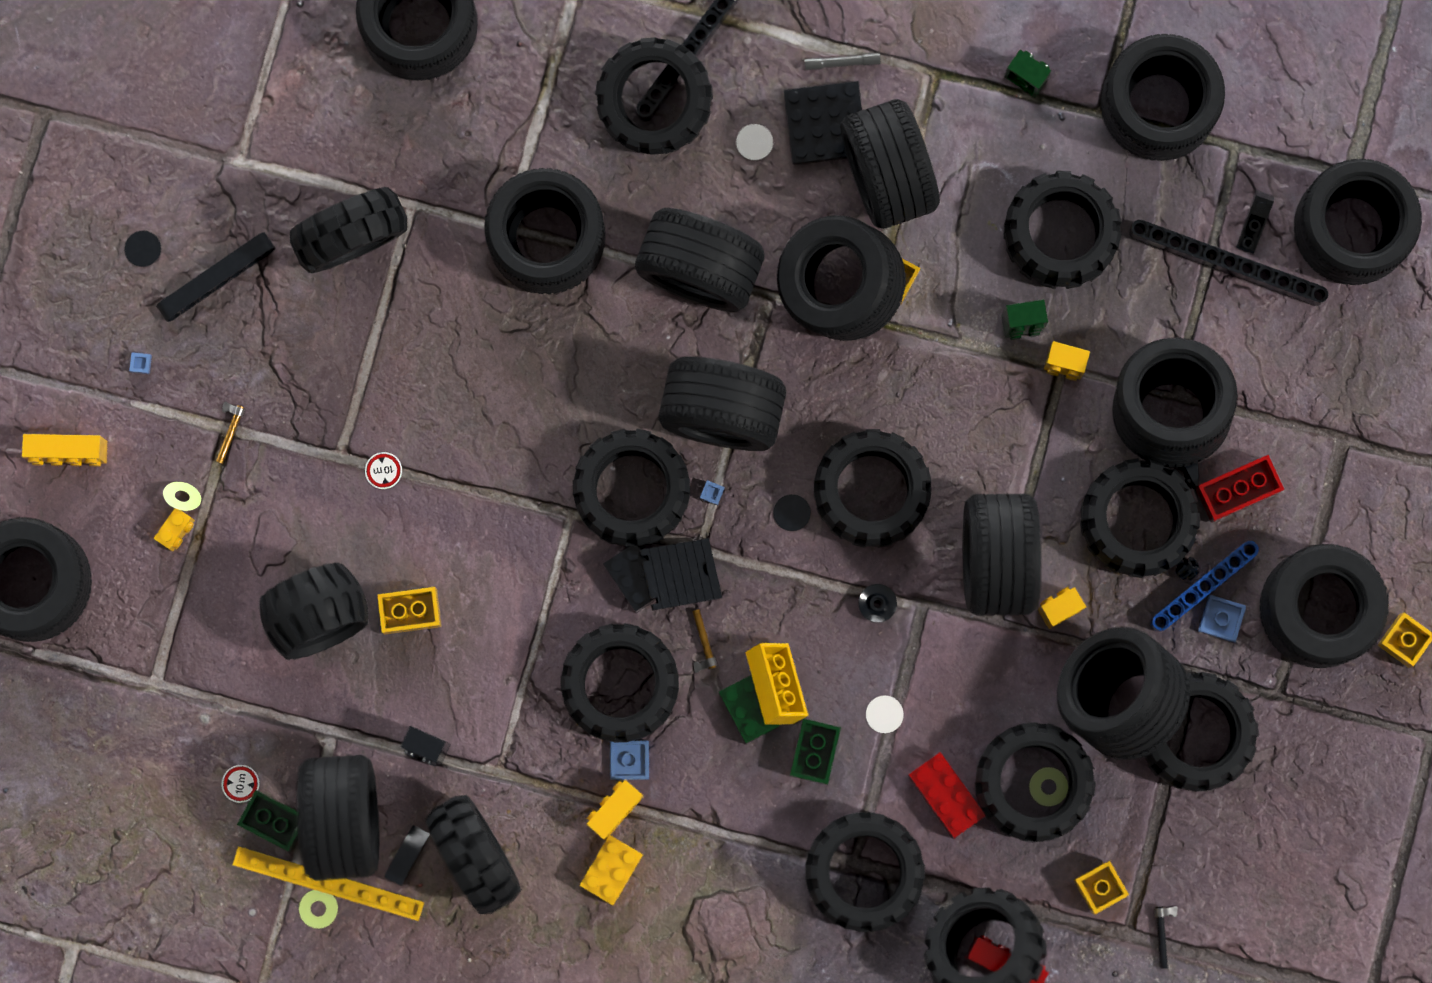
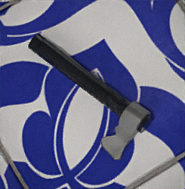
[1154,906,1178,969]

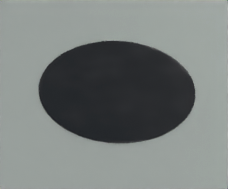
[124,231,161,267]
[773,494,811,531]

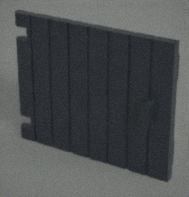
[639,538,722,611]

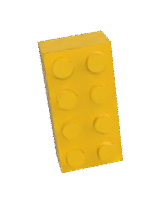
[22,434,107,467]
[745,643,808,724]

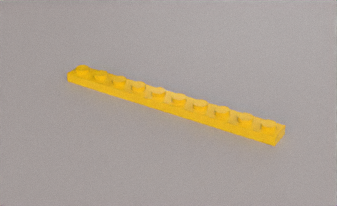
[233,846,425,921]

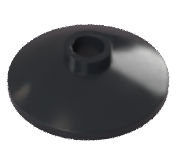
[858,584,897,623]

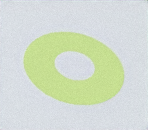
[163,482,201,511]
[1029,767,1068,806]
[299,890,338,928]

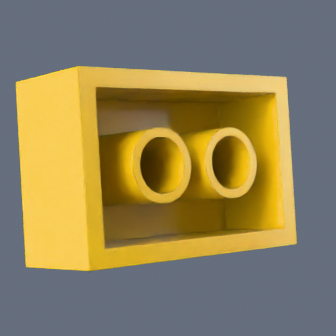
[377,587,442,635]
[587,780,644,840]
[579,835,643,905]

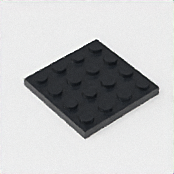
[784,81,862,165]

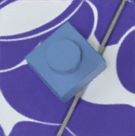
[129,353,152,374]
[700,480,725,506]

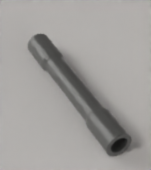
[805,53,881,70]

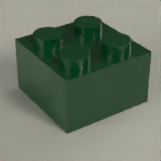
[1004,50,1051,98]

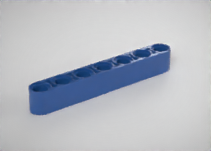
[1150,541,1259,632]

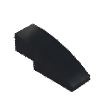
[384,825,430,886]

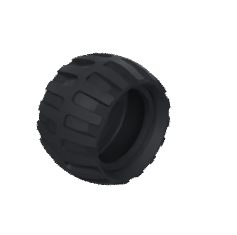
[259,562,368,660]

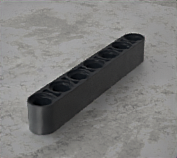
[156,232,276,322]

